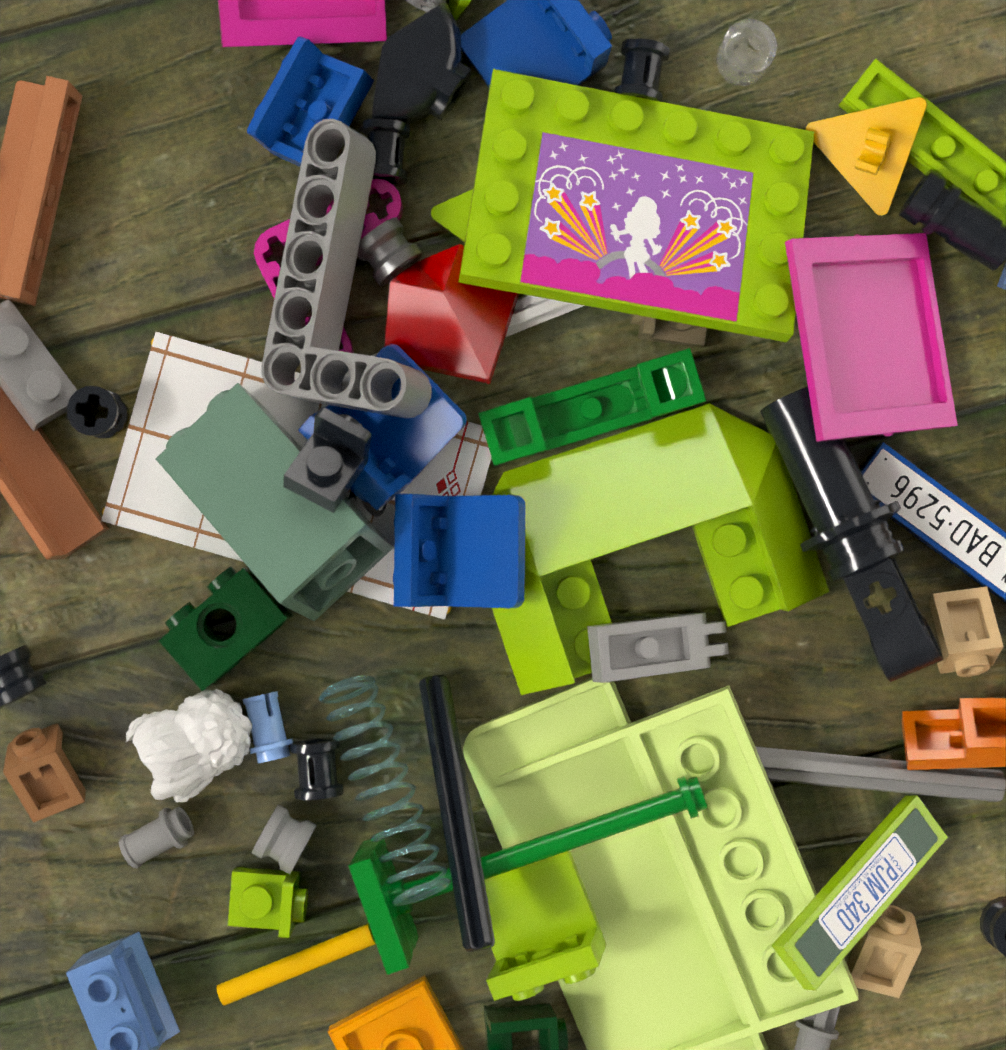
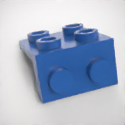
[460,0,612,87]
[298,344,467,511]
[393,494,526,608]

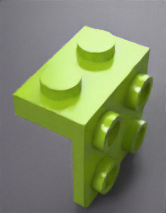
[484,850,607,1001]

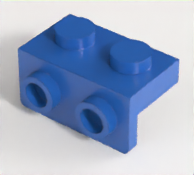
[247,36,374,167]

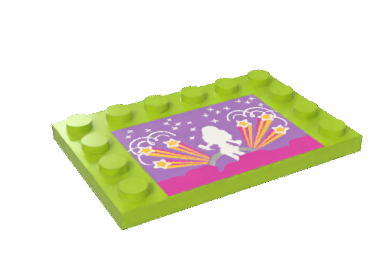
[458,69,814,342]

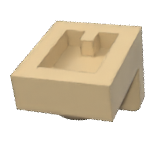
[929,586,1004,677]
[847,905,922,998]

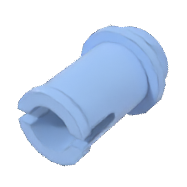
[242,691,293,764]

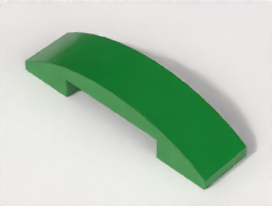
[478,348,706,466]

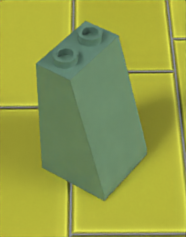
[155,383,394,621]

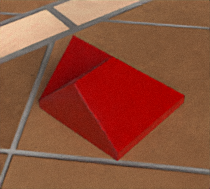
[384,244,519,384]

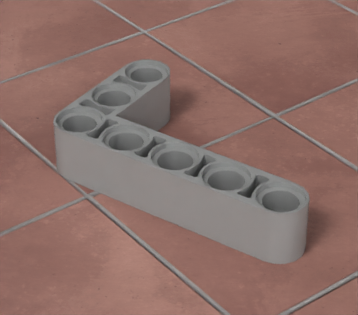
[261,119,431,418]

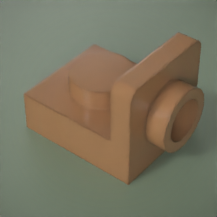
[3,724,86,823]

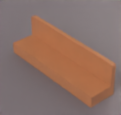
[0,76,82,306]
[0,387,109,560]

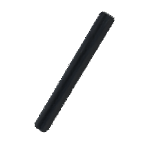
[419,675,495,952]

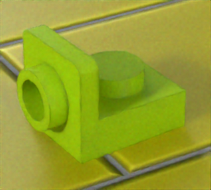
[228,867,308,938]

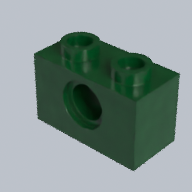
[159,566,294,691]

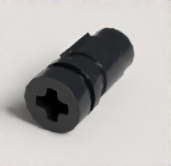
[899,169,1006,271]

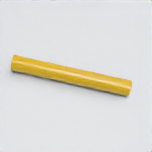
[217,923,376,1006]

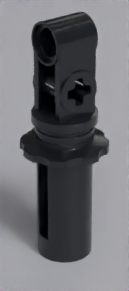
[760,386,944,682]

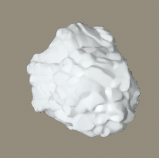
[126,689,252,803]

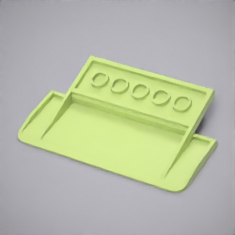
[463,677,859,1050]

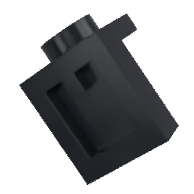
[283,407,371,513]

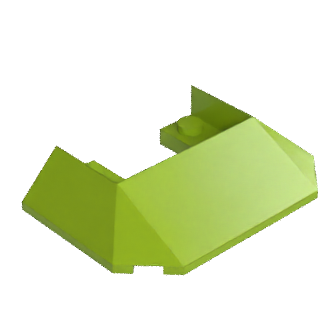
[492,403,829,695]

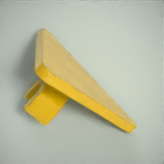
[806,97,927,216]

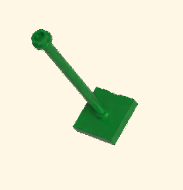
[349,776,708,975]

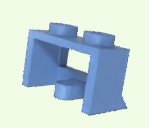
[66,932,180,1050]

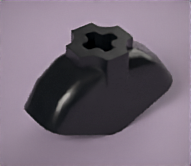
[372,3,471,124]

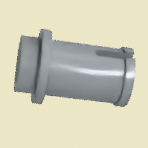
[119,807,194,869]

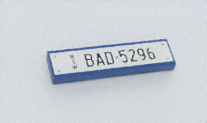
[860,442,1006,603]

